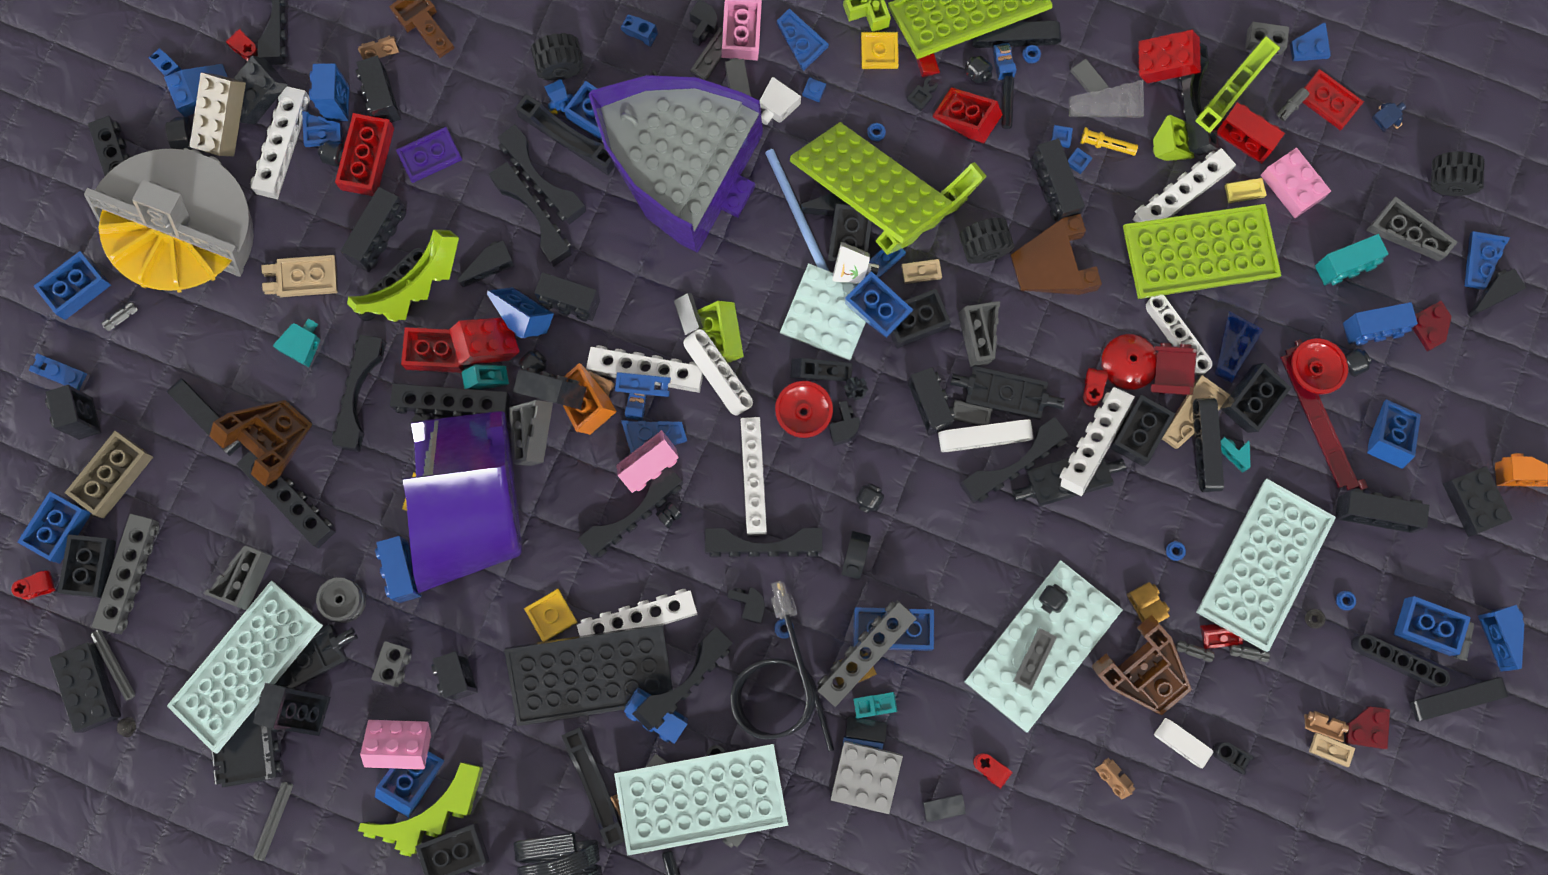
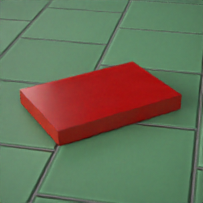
[1302,69,1364,131]

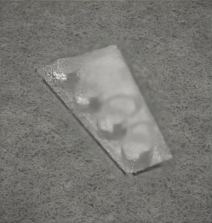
[1069,80,1144,118]

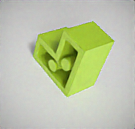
[843,0,891,32]

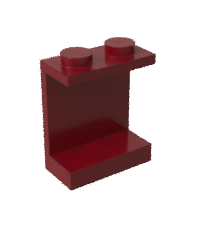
[1151,343,1197,395]

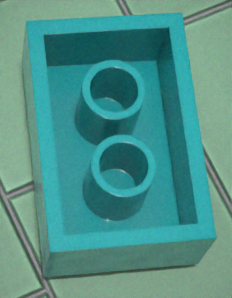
[1315,234,1389,286]

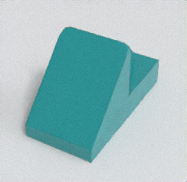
[1221,437,1250,473]

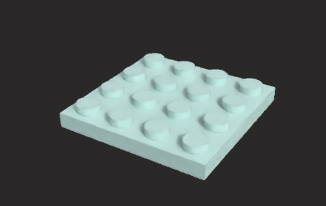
[780,263,866,361]

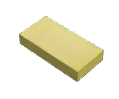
[1225,178,1266,203]

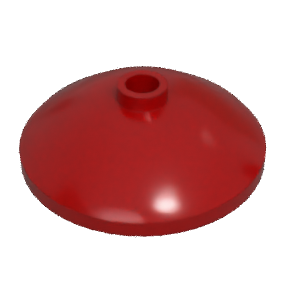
[1101,334,1157,390]
[1291,338,1348,394]
[775,381,833,438]

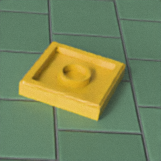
[861,32,899,69]
[524,589,578,642]

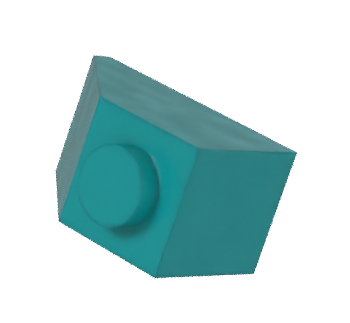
[462,365,509,390]

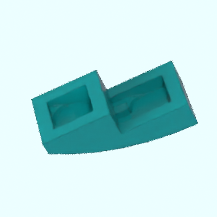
[853,692,898,718]

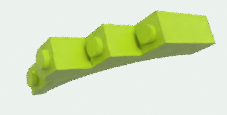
[1195,36,1281,133]
[876,162,987,255]
[347,229,459,322]
[358,763,483,857]

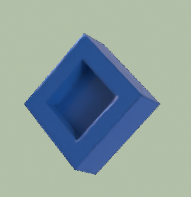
[802,77,826,102]
[1051,125,1073,148]
[1068,147,1092,174]

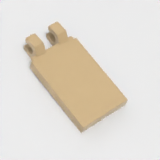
[261,255,338,297]

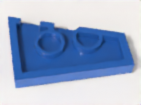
[777,9,829,71]
[1465,231,1510,290]
[621,420,687,453]

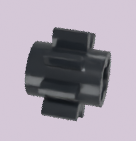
[843,376,869,401]

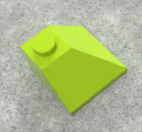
[1153,115,1194,161]

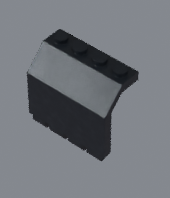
[211,697,284,787]

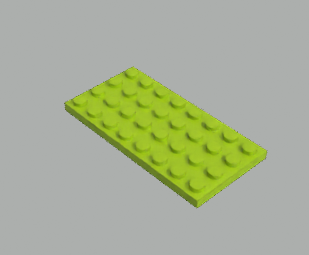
[888,0,1052,59]
[790,122,952,244]
[1123,204,1281,299]

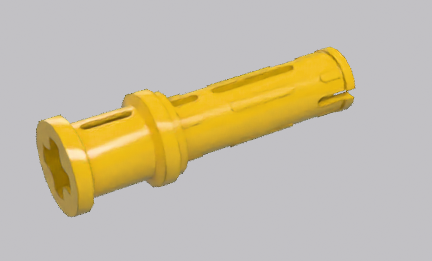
[1080,127,1138,156]

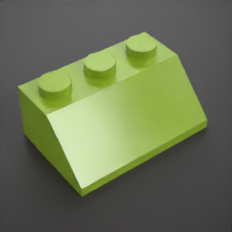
[697,301,744,363]

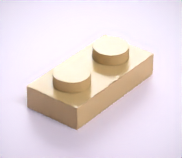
[901,259,942,284]
[1309,733,1355,767]

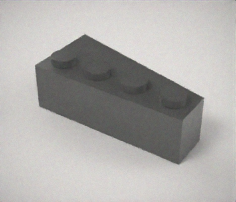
[1366,196,1457,261]

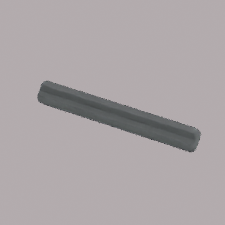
[91,630,135,701]
[253,782,293,861]

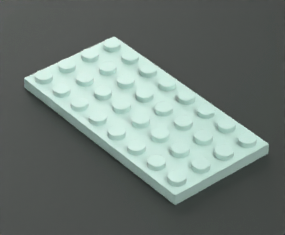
[1196,479,1336,652]
[964,560,1123,733]
[167,581,323,753]
[614,744,788,856]

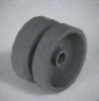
[316,577,366,623]

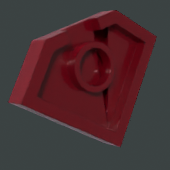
[1412,301,1452,352]
[1345,707,1390,749]

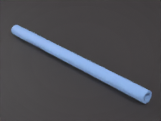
[765,149,830,272]

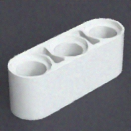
[1154,718,1213,769]

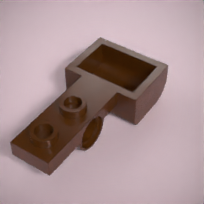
[389,0,454,58]

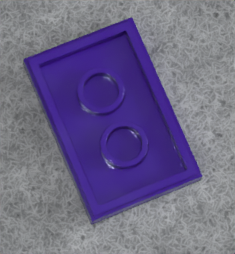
[396,127,462,183]

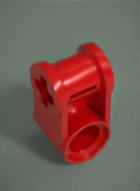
[226,29,258,61]
[1083,368,1108,406]
[11,570,56,600]
[973,753,1013,789]

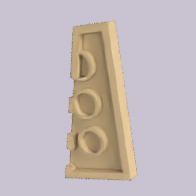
[1162,375,1230,449]

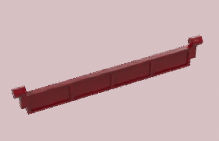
[1280,339,1368,490]

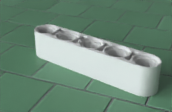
[1146,295,1212,376]
[683,329,753,415]
[938,420,1034,452]

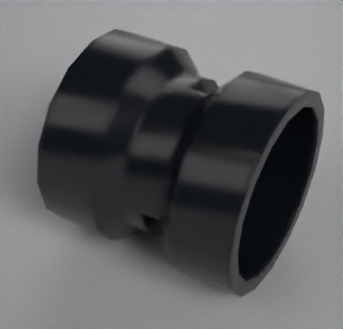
[656,502,682,528]

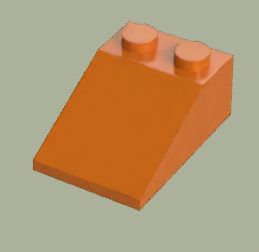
[563,363,617,435]
[1495,453,1548,487]

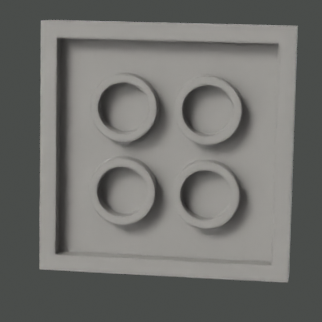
[831,741,903,814]

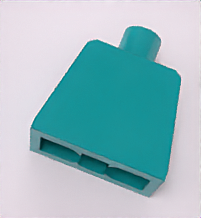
[273,319,320,368]

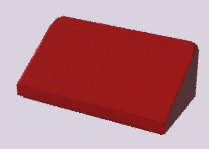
[916,53,940,78]
[1200,624,1243,649]

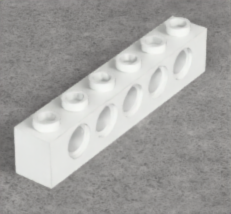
[250,86,310,199]
[1132,148,1236,223]
[586,345,703,393]
[1060,387,1135,496]
[741,417,767,536]
[577,589,698,636]

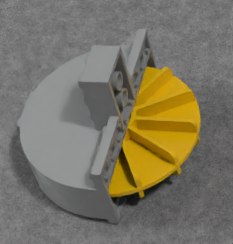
[84,148,254,292]

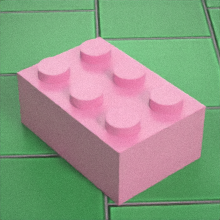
[721,0,762,61]
[1261,147,1331,218]
[616,430,679,493]
[360,720,431,769]

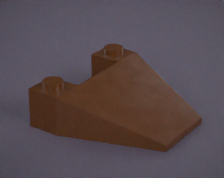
[1010,214,1102,295]
[209,400,312,486]
[1092,615,1192,715]

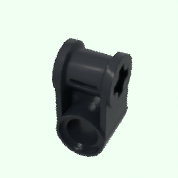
[1212,742,1254,775]

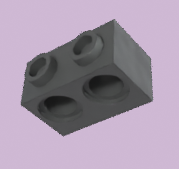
[1245,22,1289,56]
[371,641,412,687]

